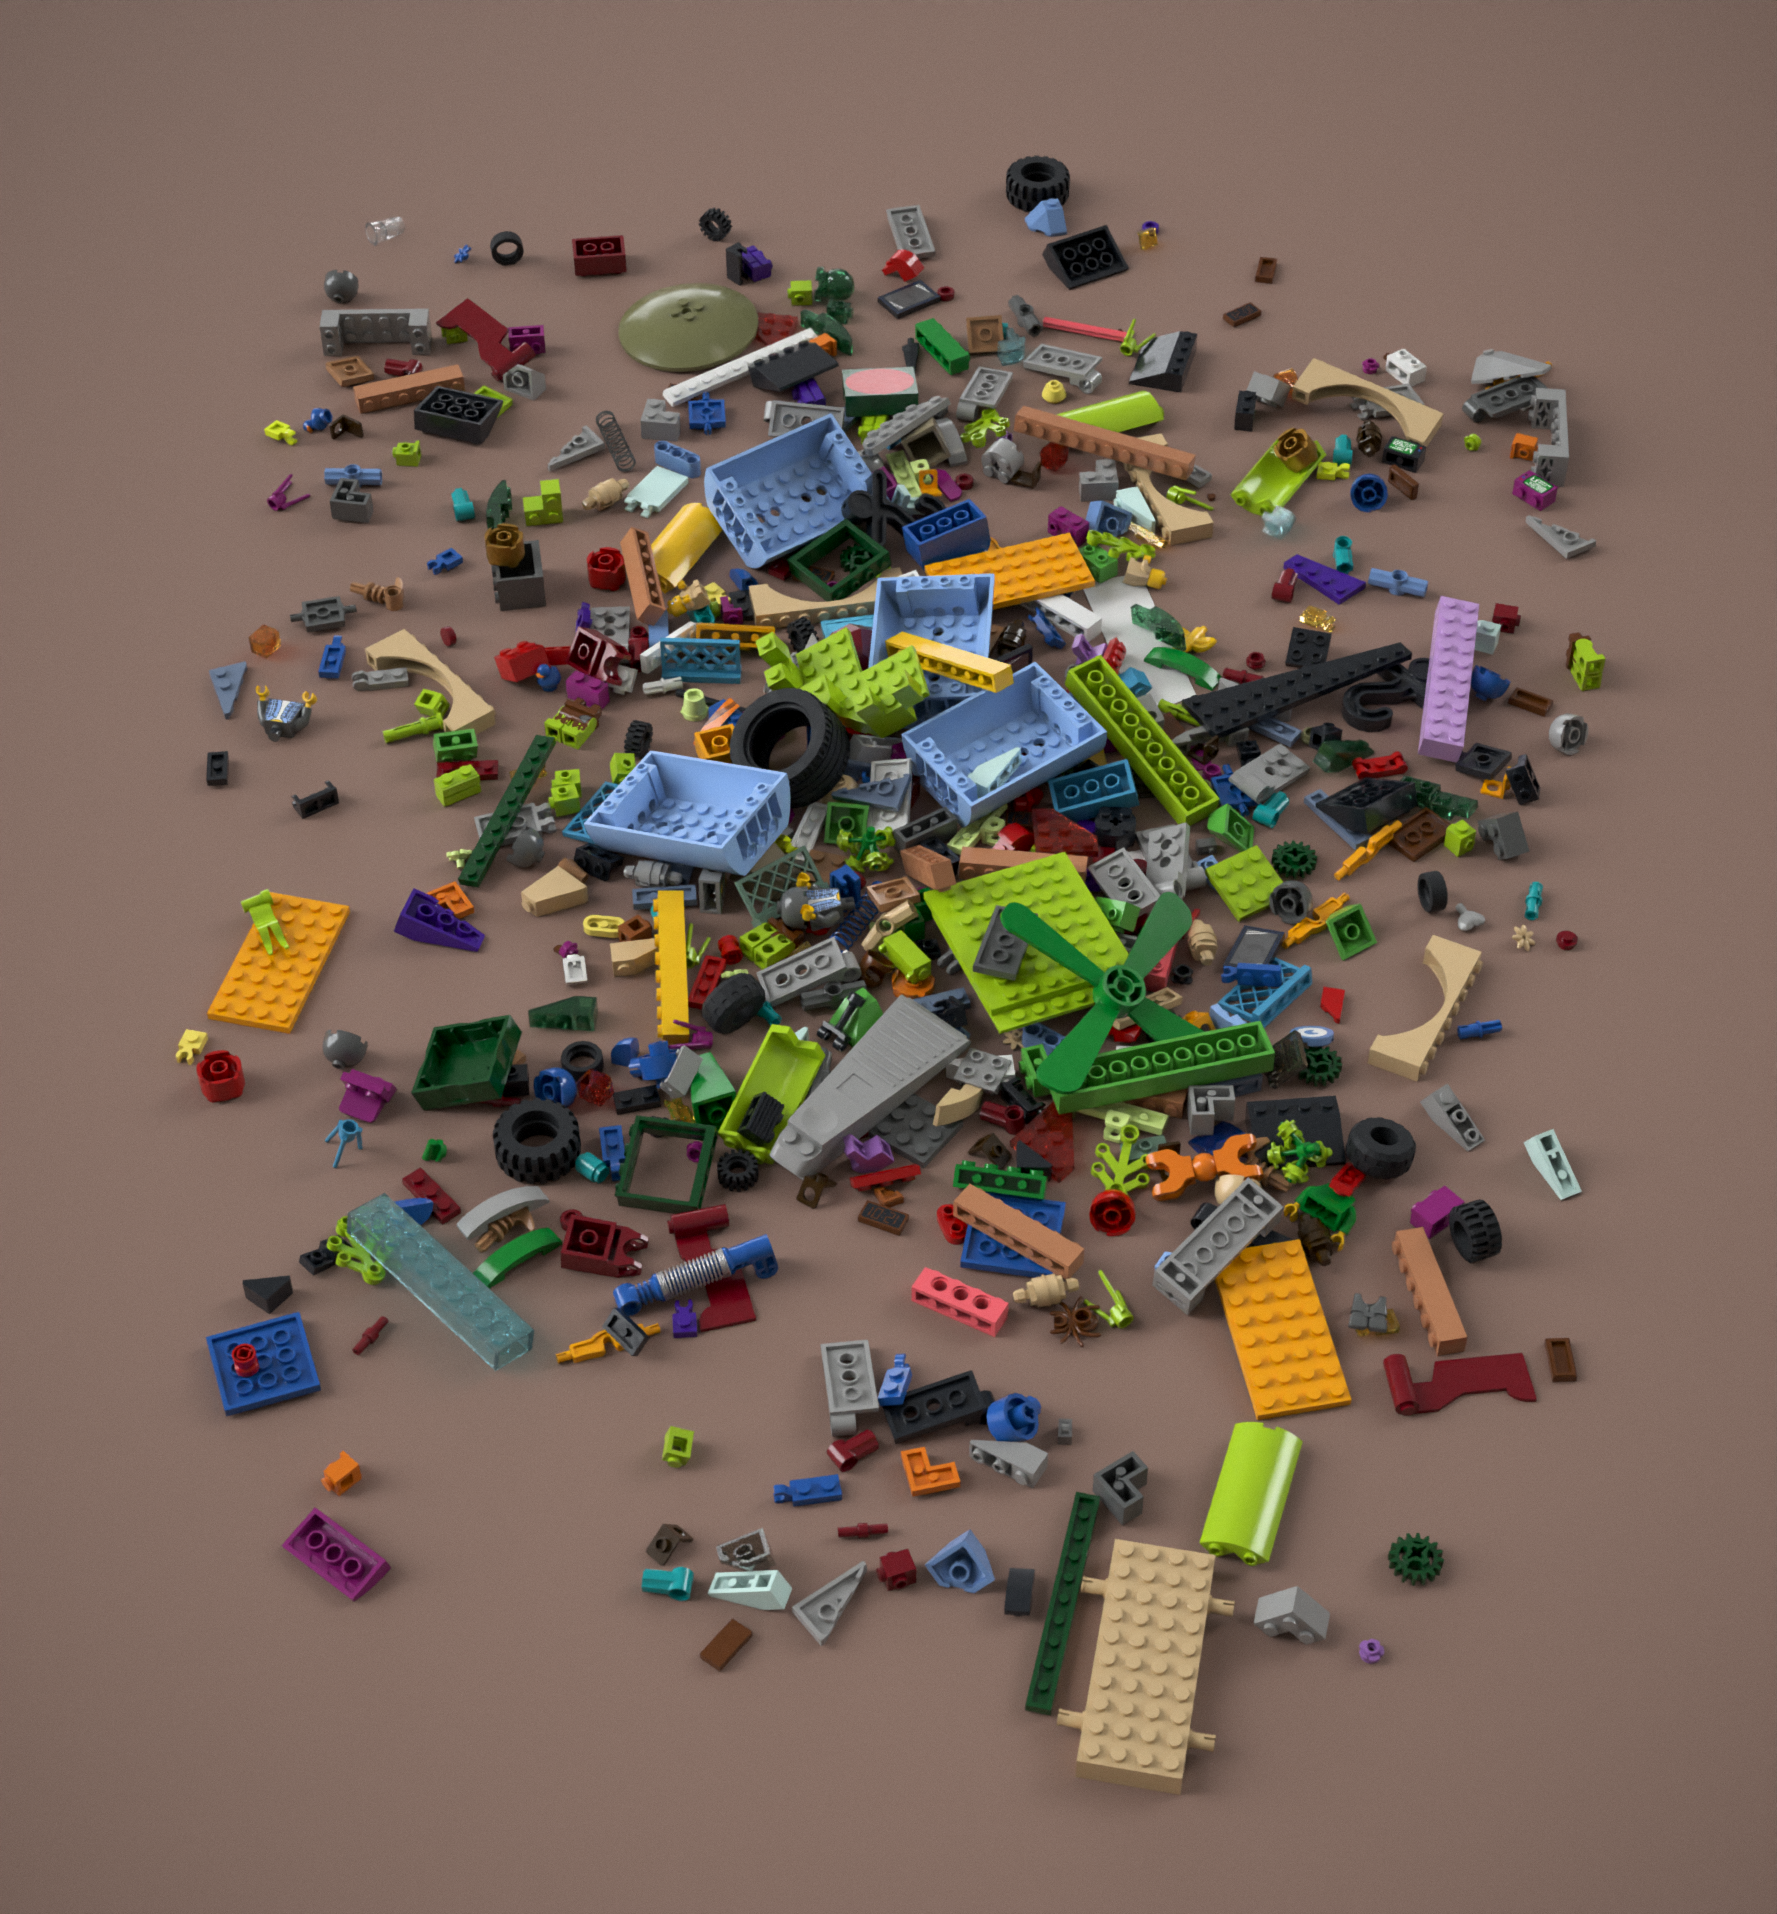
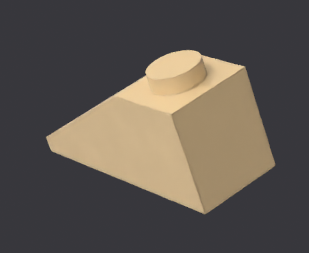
[610,938,659,977]

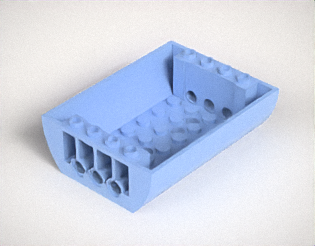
[704,413,889,568]
[868,573,995,729]
[901,662,1107,828]
[584,750,791,876]

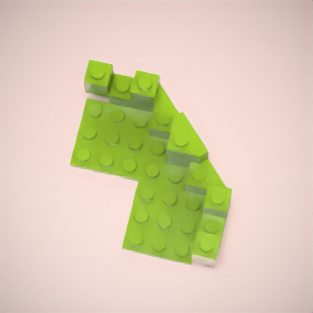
[756,627,930,739]

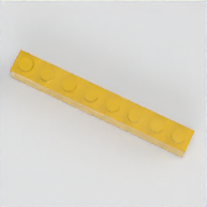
[885,632,1014,693]
[653,891,689,1046]

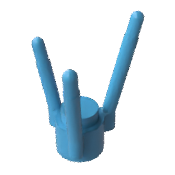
[325,1119,363,1168]

